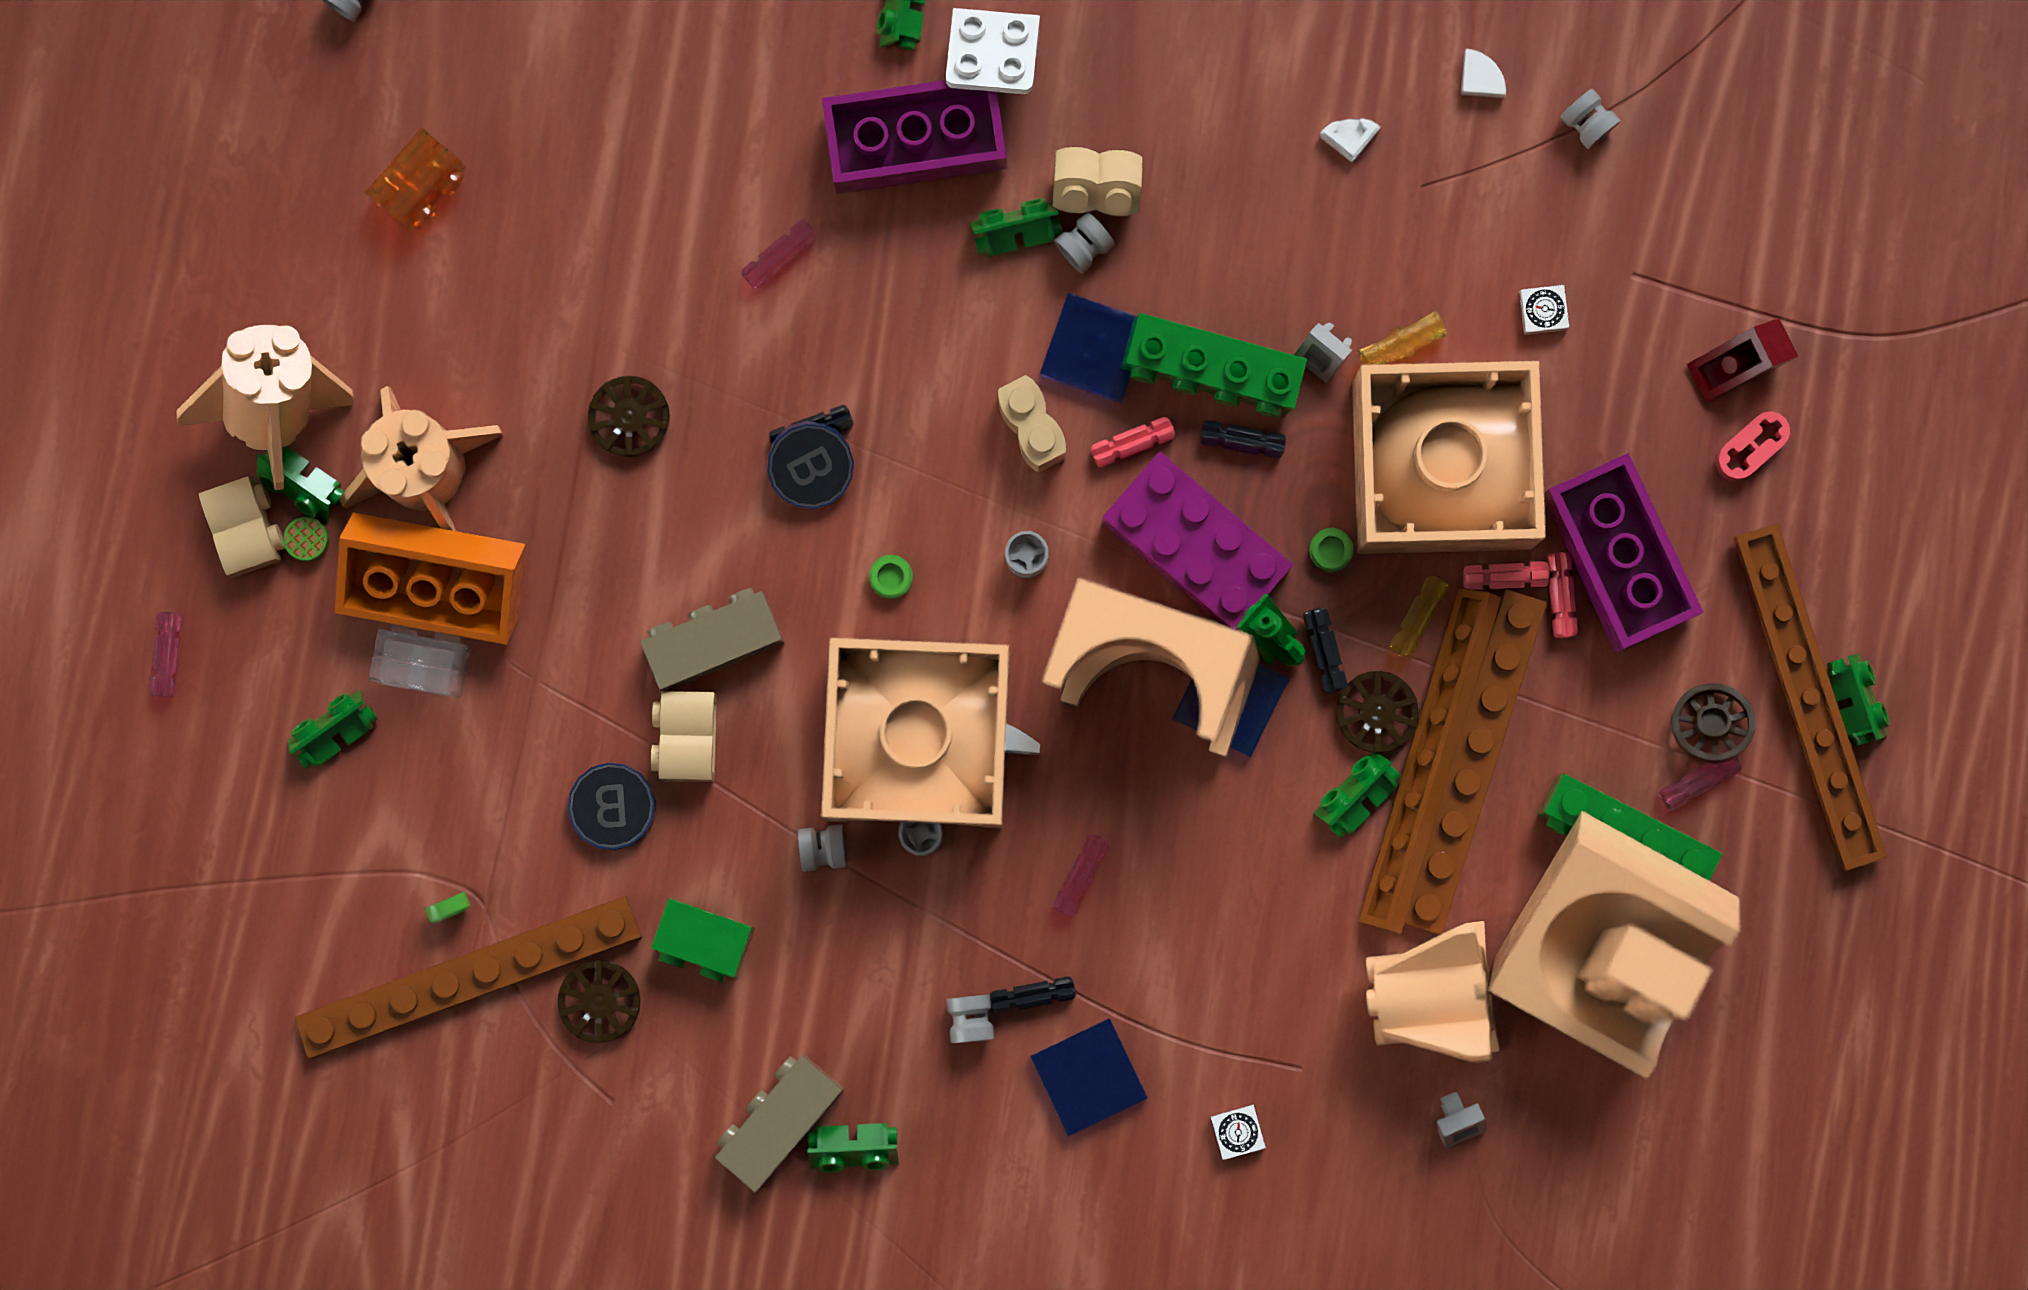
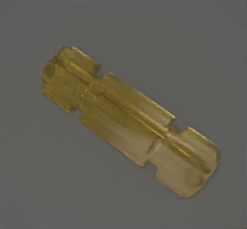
[1390,576,1449,657]

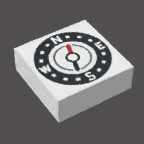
[1519,285,1569,335]
[1210,1105,1266,1160]

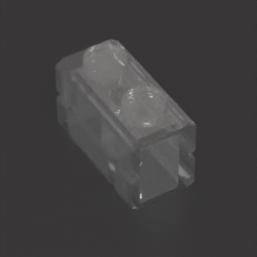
[369,624,470,699]

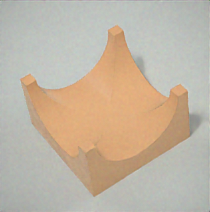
[1043,579,1261,758]
[822,638,1010,828]

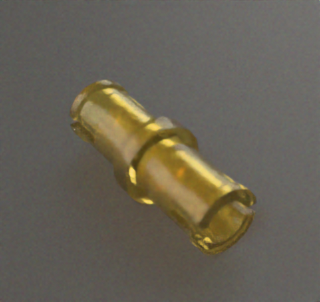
[1358,311,1447,365]

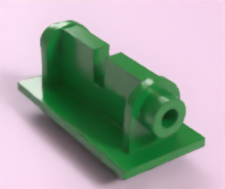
[877,0,926,51]
[970,198,1062,257]
[256,446,345,524]
[1236,593,1305,667]
[1827,653,1890,747]
[288,690,378,770]
[1313,753,1402,839]
[808,1123,899,1173]

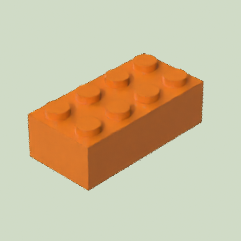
[335,512,526,645]

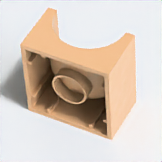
[1352,361,1545,554]
[1489,811,1739,1079]

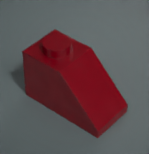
[1687,318,1799,402]

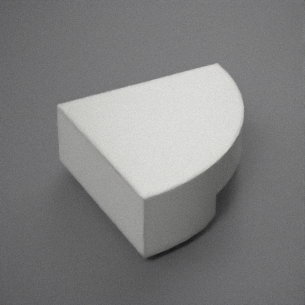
[1461,49,1506,98]
[1319,119,1381,163]

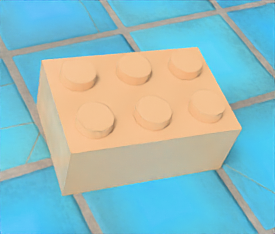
[1577,925,1712,1024]

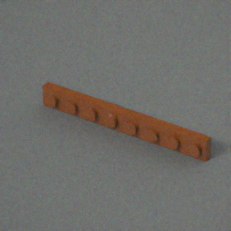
[1733,523,1888,871]
[1358,588,1502,934]
[1404,589,1547,935]
[294,896,642,1059]

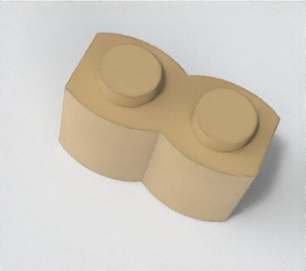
[1053,147,1142,216]
[998,375,1066,473]
[199,476,285,578]
[651,691,717,782]

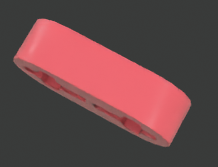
[1715,411,1790,482]

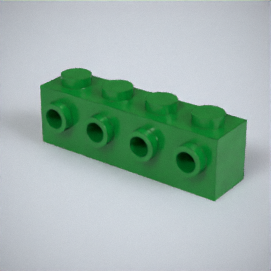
[1121,312,1307,418]
[1537,773,1723,881]

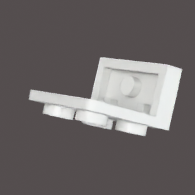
[946,8,1040,94]

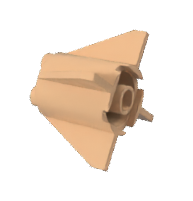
[176,325,354,490]
[339,386,503,531]
[1366,921,1500,1062]

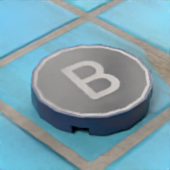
[767,421,854,509]
[568,763,656,850]

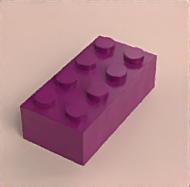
[822,80,1007,194]
[1102,451,1293,631]
[1544,453,1704,653]

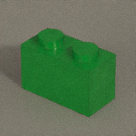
[651,898,755,983]

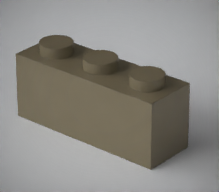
[640,588,785,691]
[715,1054,844,1192]

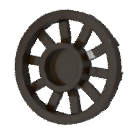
[588,376,670,457]
[1336,671,1419,753]
[1672,683,1756,764]
[558,960,641,1043]

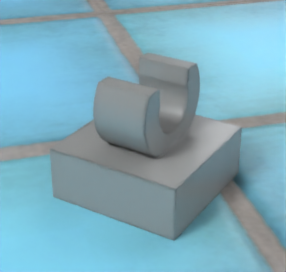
[1294,323,1352,383]
[1437,1092,1486,1149]

